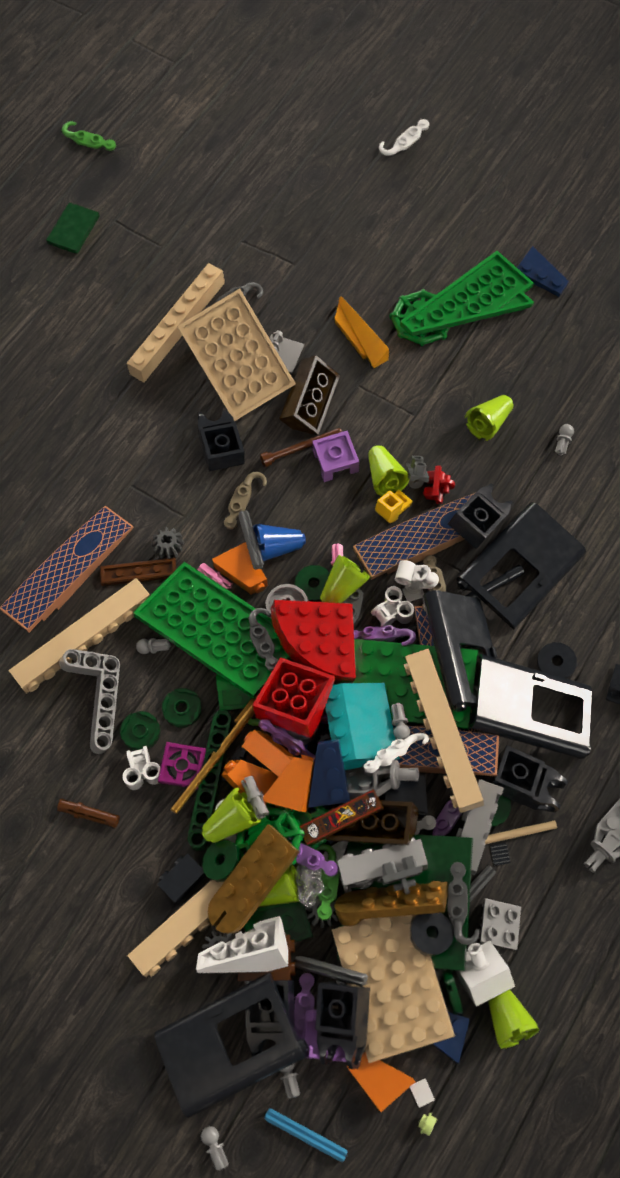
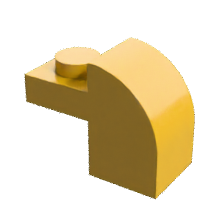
[375,490,413,523]

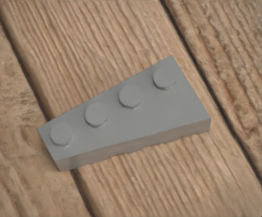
[456,779,504,875]
[337,838,428,893]

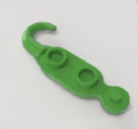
[62,121,116,151]
[316,844,339,921]

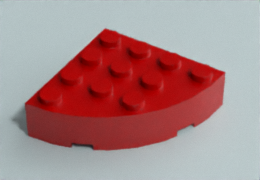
[271,600,356,685]

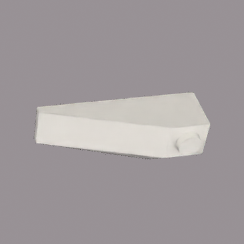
[196,916,288,973]

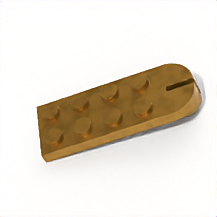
[208,824,300,934]
[335,881,448,927]

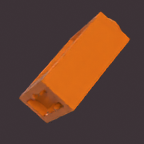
[242,730,295,777]

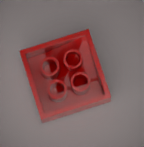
[252,657,335,738]

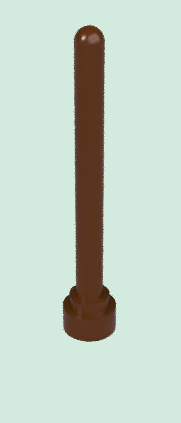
[259,428,342,468]

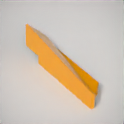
[335,296,389,368]

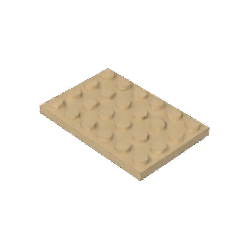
[177,289,296,421]
[332,915,455,1063]

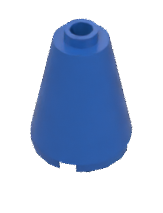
[253,524,306,561]

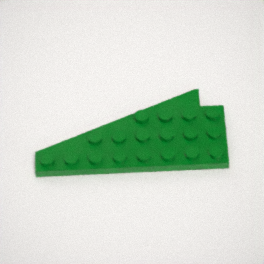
[399,251,534,336]

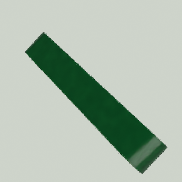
[188,710,232,851]

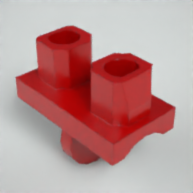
[424,465,455,504]

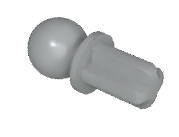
[555,424,574,455]
[136,638,171,654]
[391,703,410,740]
[280,1063,300,1098]
[201,1126,228,1171]

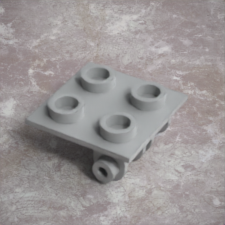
[270,330,304,373]
[478,898,521,950]

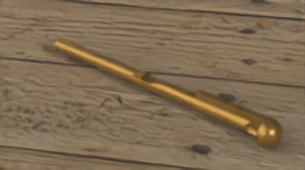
[170,696,258,814]

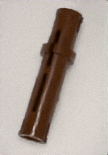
[57,798,120,828]

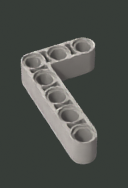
[59,649,120,754]

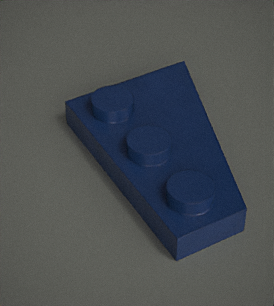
[517,246,569,297]
[308,739,350,808]
[433,1012,469,1064]

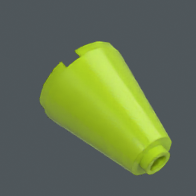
[465,395,514,441]
[368,446,409,496]
[320,554,370,603]
[202,788,261,843]
[259,864,303,907]
[488,989,539,1049]

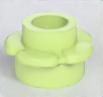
[418,1113,437,1136]

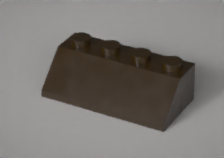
[280,355,340,435]
[326,799,418,845]

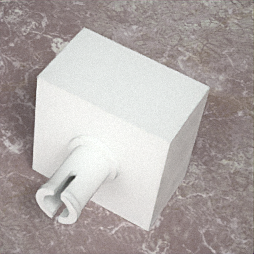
[456,941,515,1006]

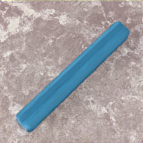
[264,1109,347,1162]

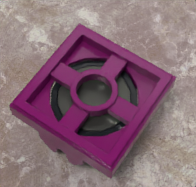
[158,742,206,790]

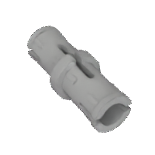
[241,776,269,819]

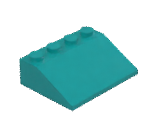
[325,683,400,770]

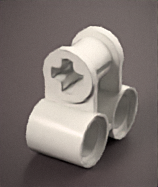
[395,560,439,594]
[371,586,414,627]
[123,746,160,790]

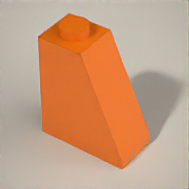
[212,542,268,595]
[263,755,315,813]
[221,760,278,805]
[347,1052,415,1112]

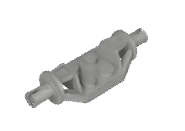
[345,760,419,799]
[584,799,620,873]

